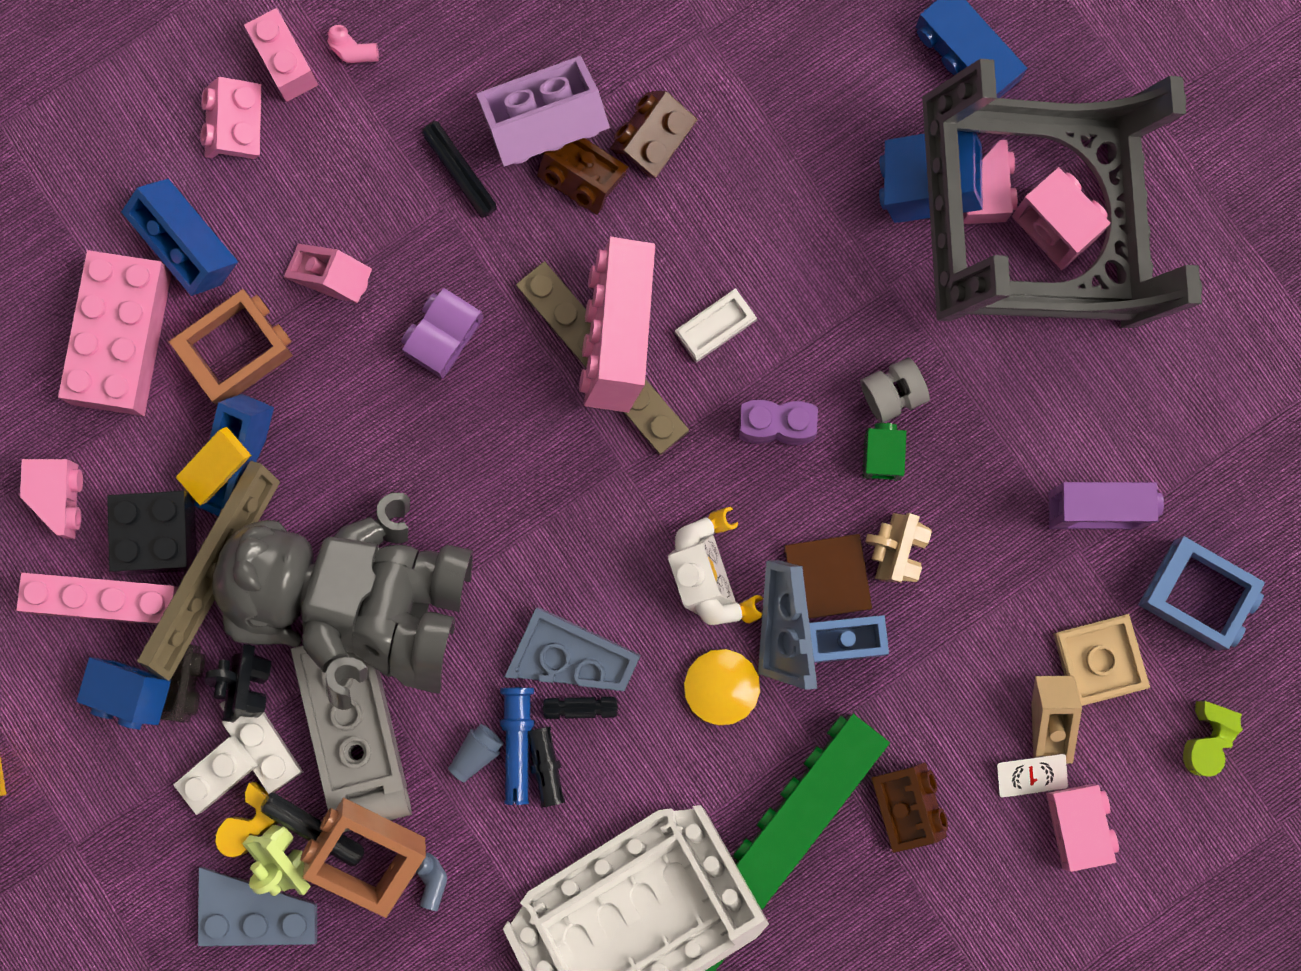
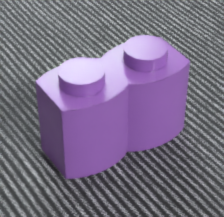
[401,288,483,379]
[739,400,818,445]

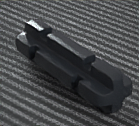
[543,697,618,719]

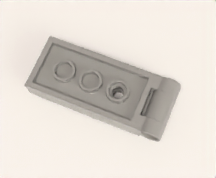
[291,646,412,832]

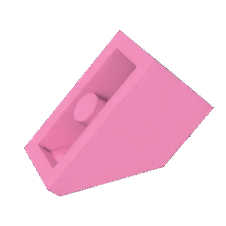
[284,243,372,303]

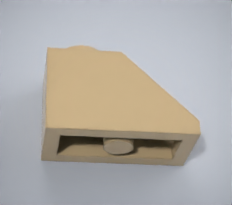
[1031,676,1082,764]

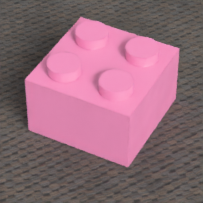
[1012,167,1111,271]

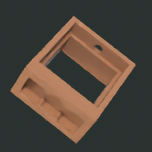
[168,289,293,405]
[300,797,426,918]

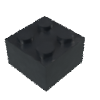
[107,490,197,575]

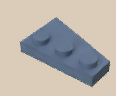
[758,560,818,690]
[505,607,641,691]
[198,866,317,946]

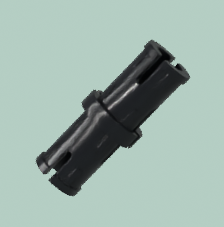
[528,727,565,808]

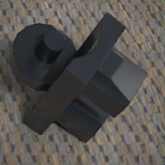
[204,644,272,723]

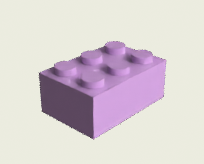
[476,56,610,167]

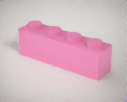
[16,572,179,625]

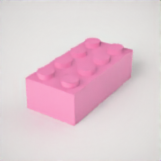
[579,236,655,413]
[58,250,172,416]

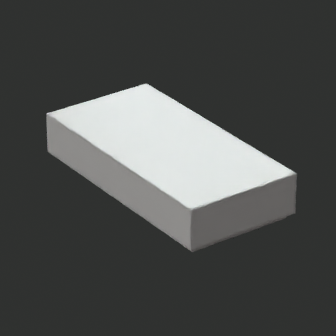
[675,288,757,363]

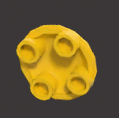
[684,649,760,725]

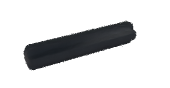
[422,121,497,218]
[261,793,365,867]

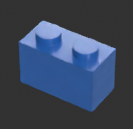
[76,657,171,730]

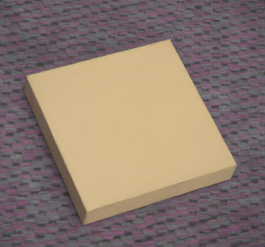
[1053,614,1150,706]

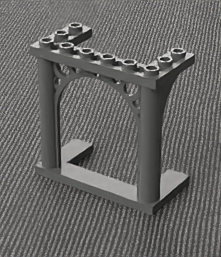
[922,58,1202,328]

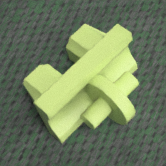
[242,825,311,896]

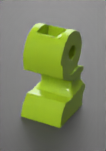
[1183,701,1243,777]

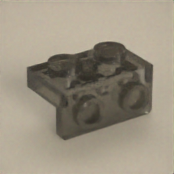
[148,644,205,723]

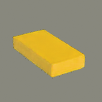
[176,427,252,506]

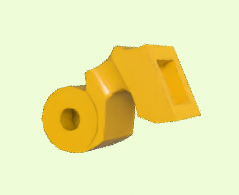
[215,782,278,857]

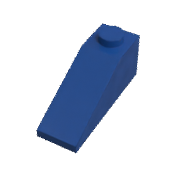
[194,394,274,516]

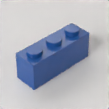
[915,0,1028,98]
[121,178,238,296]

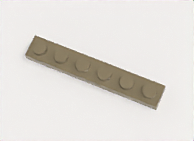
[516,261,689,456]
[137,461,280,681]

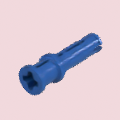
[500,687,534,805]

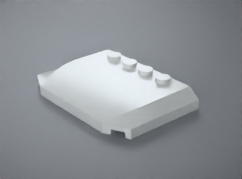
[503,805,769,971]

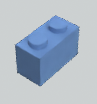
[809,615,889,663]

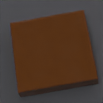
[784,534,872,619]

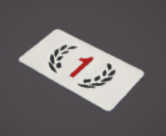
[997,754,1068,797]

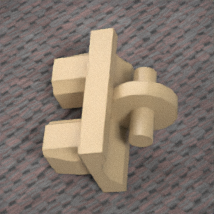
[865,513,932,583]

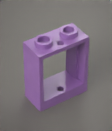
[1048,482,1164,530]

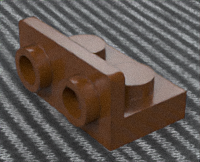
[537,138,628,215]
[872,762,948,853]

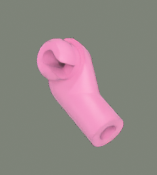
[327,25,379,63]

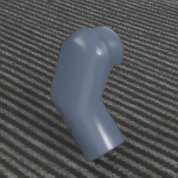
[416,853,448,911]

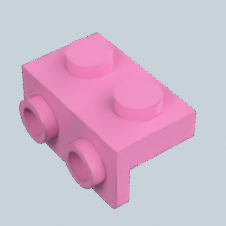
[200,77,261,159]

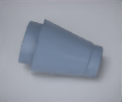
[448,724,503,783]

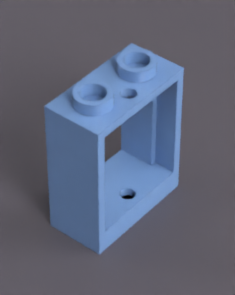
[1138,536,1265,651]

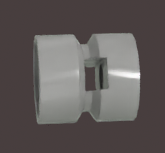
[860,357,930,423]

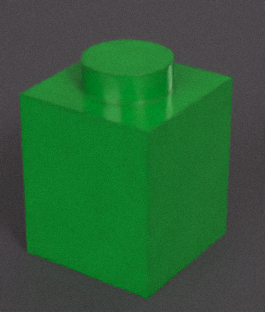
[862,423,907,481]

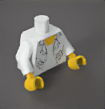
[668,507,763,625]

